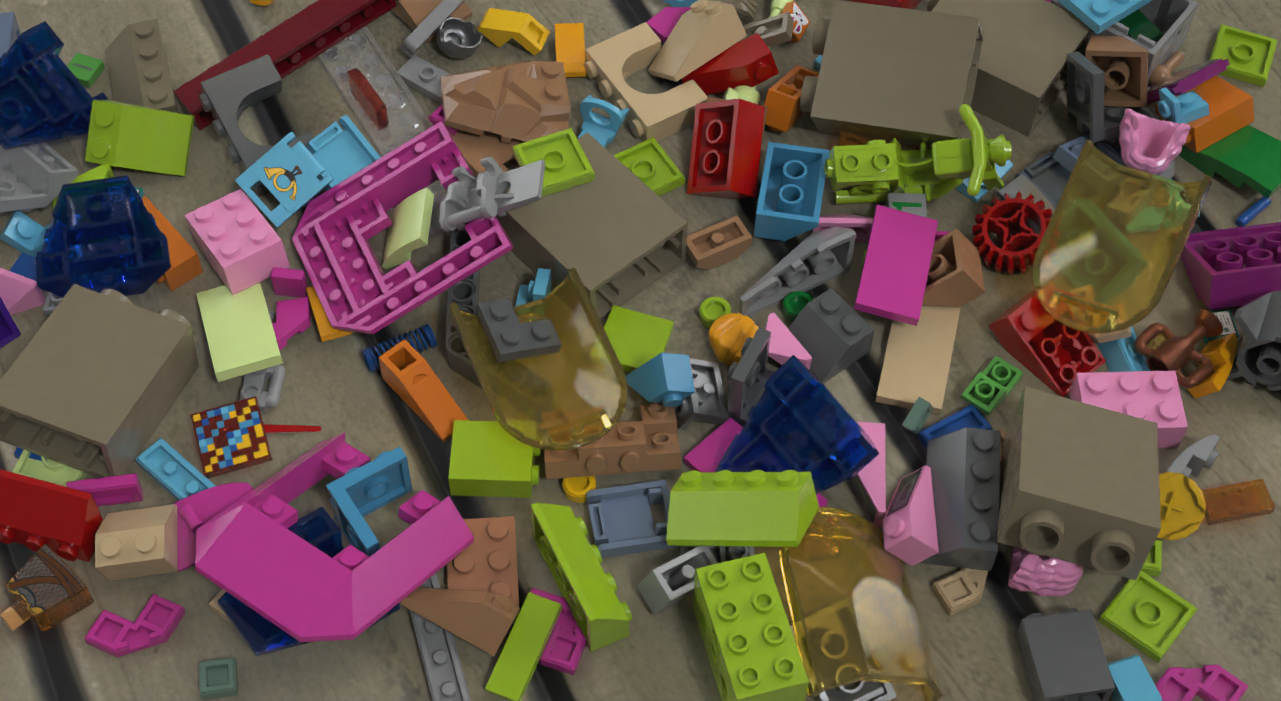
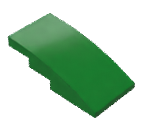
[1178,125,1281,199]

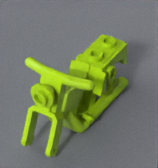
[824,104,1012,204]

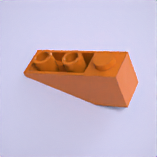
[378,339,468,442]

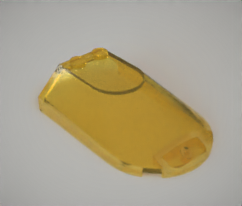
[1033,140,1212,333]
[449,267,627,450]
[779,507,943,701]

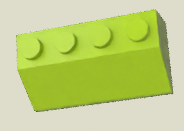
[666,470,819,547]
[531,502,633,652]

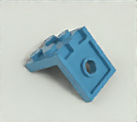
[326,447,413,557]

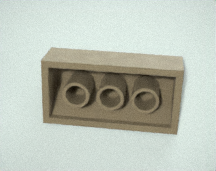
[105,19,179,113]

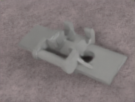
[429,156,545,237]

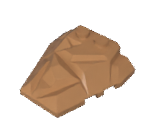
[440,60,570,144]

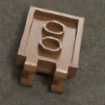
[425,118,524,177]

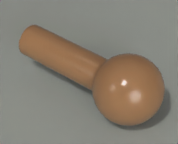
[1149,51,1185,86]

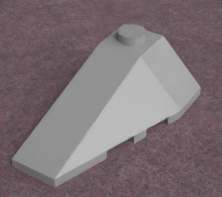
[738,226,856,317]

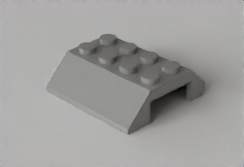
[0,119,79,214]

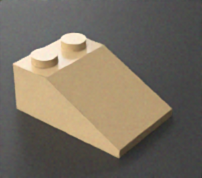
[648,0,747,82]

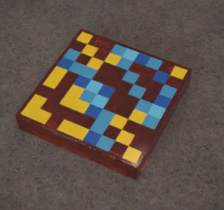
[191,396,273,479]

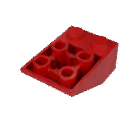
[988,282,1106,397]

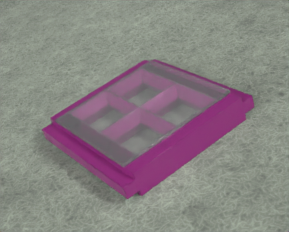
[1147,59,1230,104]

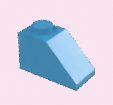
[625,353,695,407]

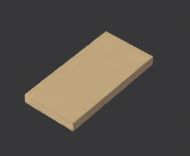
[875,305,961,415]

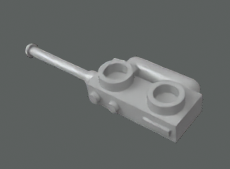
[238,311,286,414]

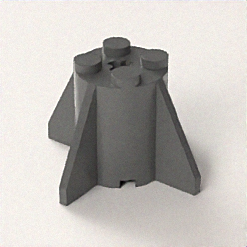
[1226,290,1281,391]

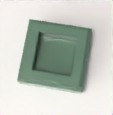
[902,397,933,435]
[199,657,238,700]

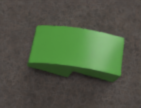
[961,356,1024,415]

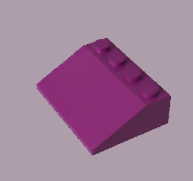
[1174,222,1281,310]

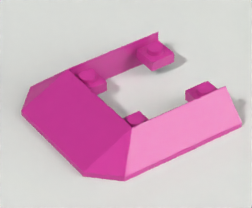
[292,121,513,334]
[195,433,474,642]

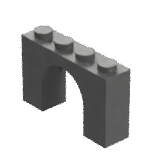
[198,54,314,197]

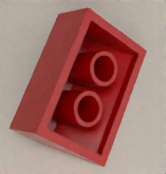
[687,98,765,199]
[0,469,103,562]

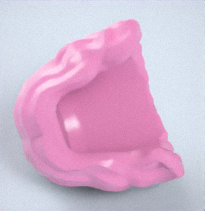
[1119,108,1191,175]
[1008,547,1084,597]

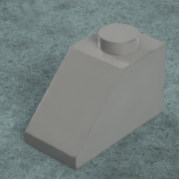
[636,546,718,616]

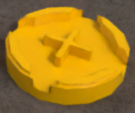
[1157,472,1206,541]

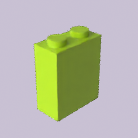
[448,420,542,498]

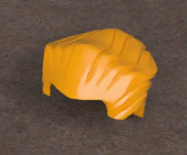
[709,313,759,366]

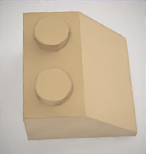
[95,504,178,581]

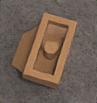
[686,215,753,269]

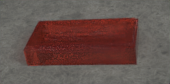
[347,67,389,131]

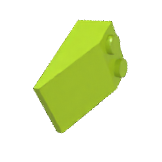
[85,100,194,176]

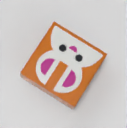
[781,1,810,43]

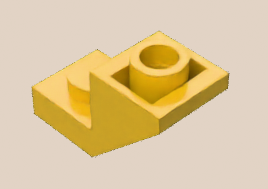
[477,8,550,56]

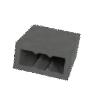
[1016,608,1115,701]

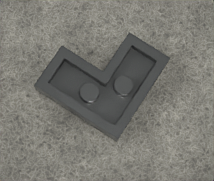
[476,298,562,362]

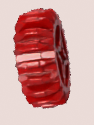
[972,191,1058,275]

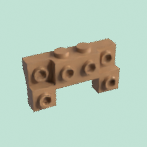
[541,403,681,479]

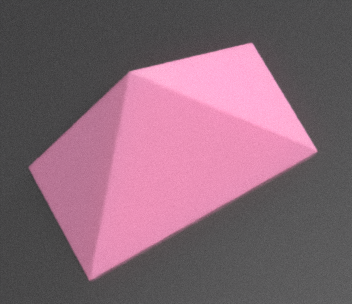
[812,212,873,242]
[0,268,46,315]
[766,313,812,379]

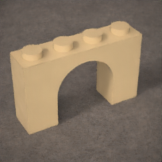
[584,22,708,142]

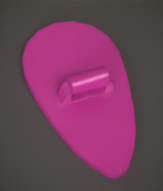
[174,483,253,572]

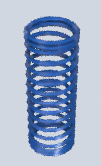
[362,323,437,373]

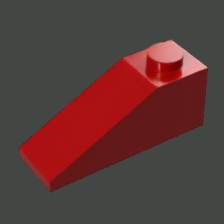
[681,33,779,95]

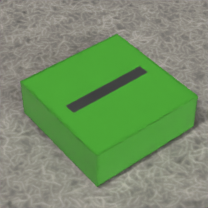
[62,52,105,88]

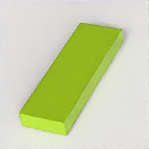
[485,592,563,701]

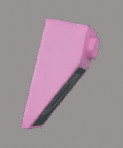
[835,421,886,528]
[882,465,939,566]

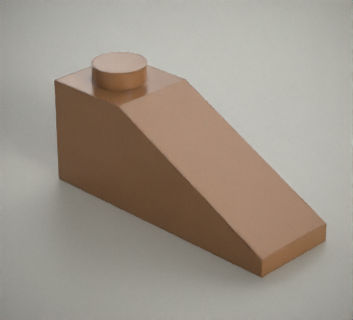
[400,587,520,656]

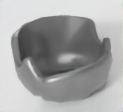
[436,17,483,59]

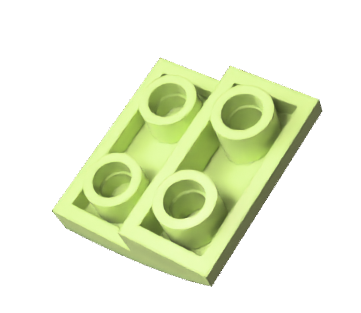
[382,187,434,269]

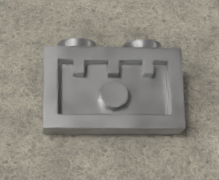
[674,358,729,430]

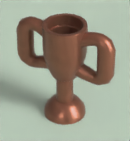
[1134,309,1223,389]

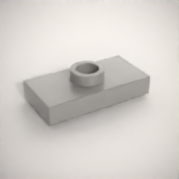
[396,54,451,104]

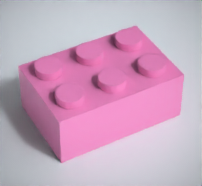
[185,189,290,295]
[1069,371,1188,448]

